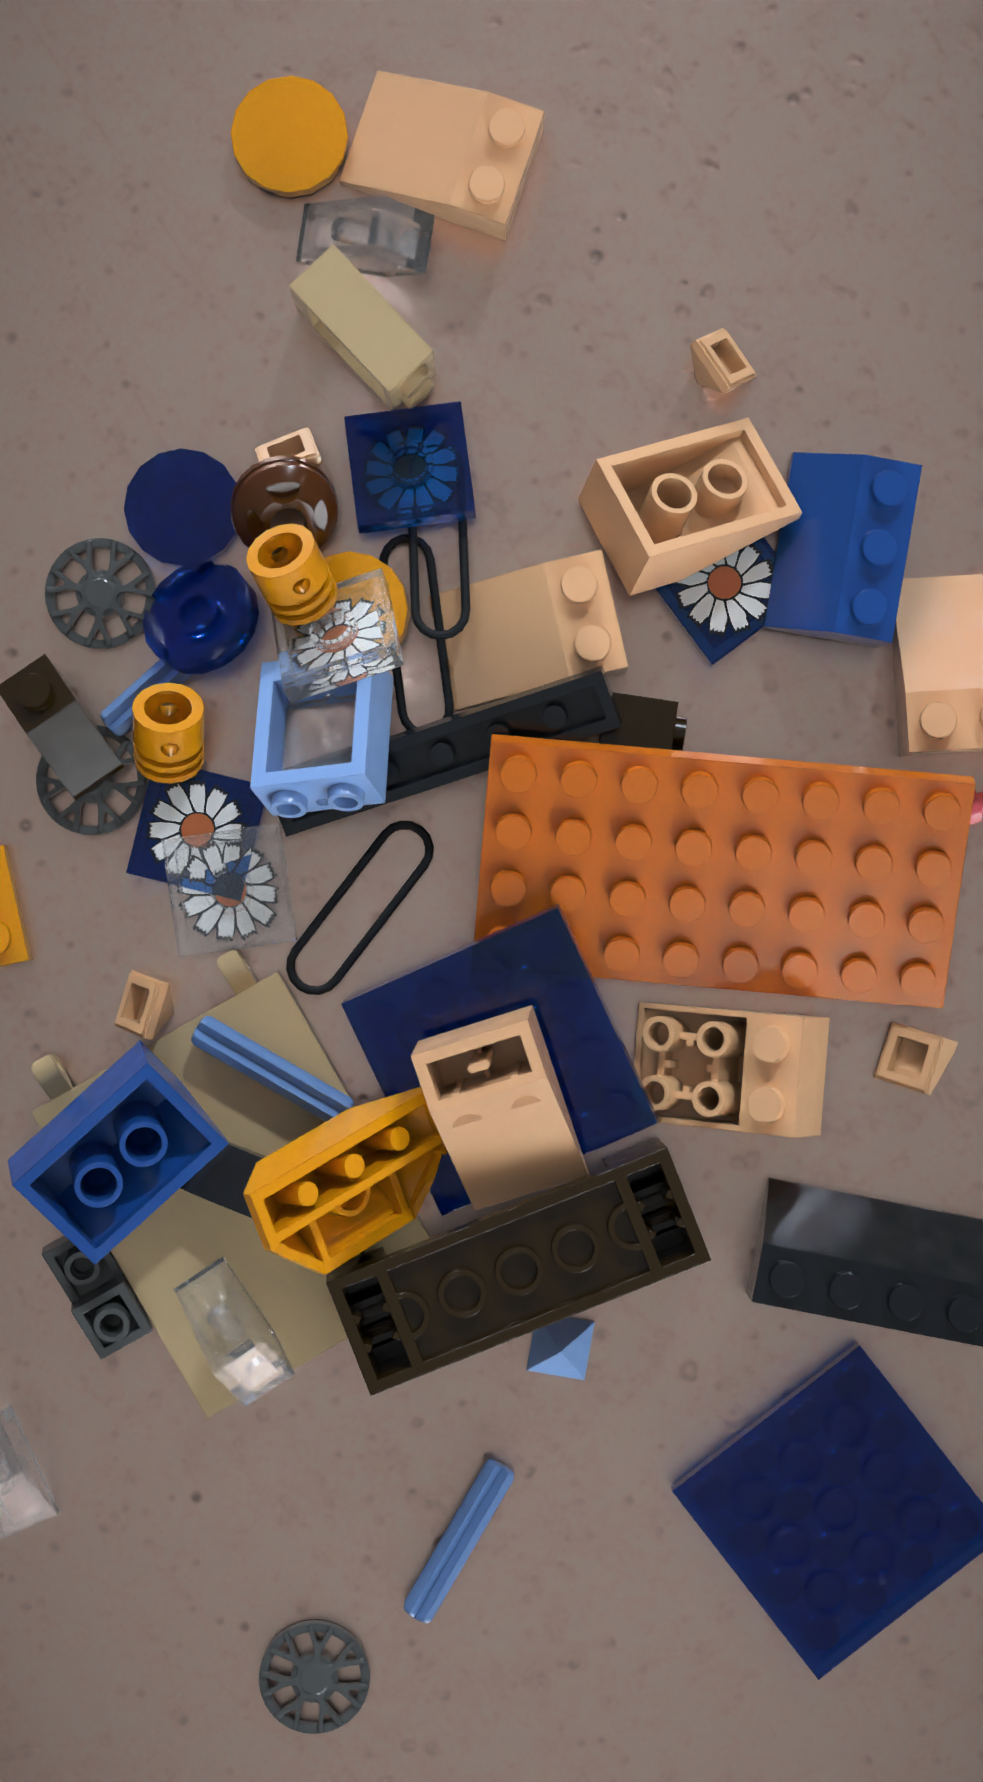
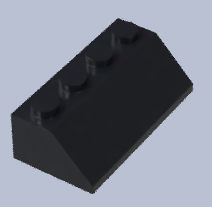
[746,1177,983,1347]

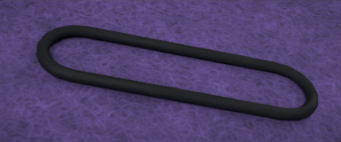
[408,445,470,640]
[379,534,454,730]
[286,821,434,995]

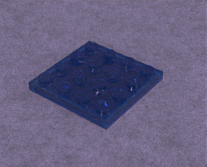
[341,904,658,1216]
[671,1342,983,1680]

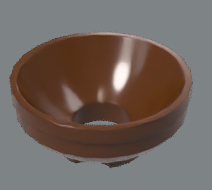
[230,455,338,555]

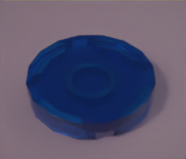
[124,448,237,569]
[143,561,260,674]

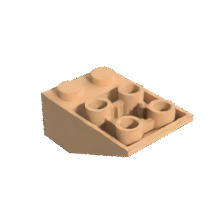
[630,1002,830,1138]
[411,1005,589,1210]

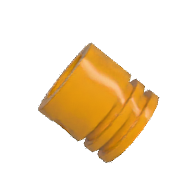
[246,524,338,626]
[132,683,205,784]

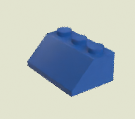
[762,452,922,648]
[8,1041,229,1265]

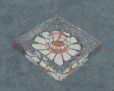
[271,568,404,703]
[161,823,298,958]

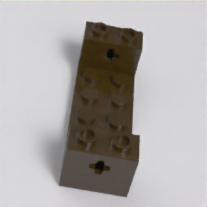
[326,1138,711,1396]

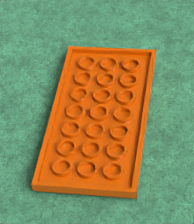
[472,734,976,1008]

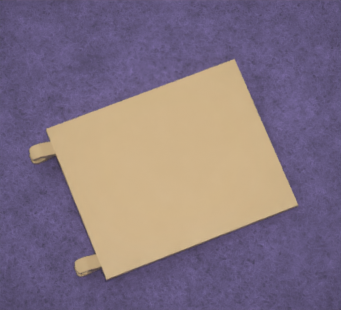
[31,949,431,1418]

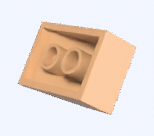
[339,71,545,241]
[578,417,802,596]
[428,549,628,712]
[892,574,983,756]

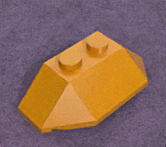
[243,1087,448,1275]

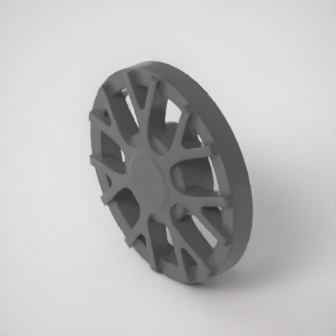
[45,538,156,649]
[36,725,148,835]
[259,1620,370,1734]

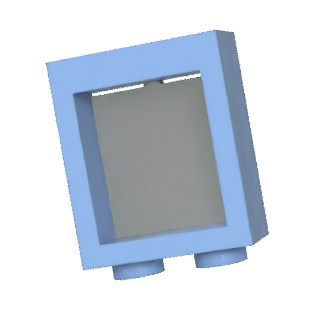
[250,657,394,818]

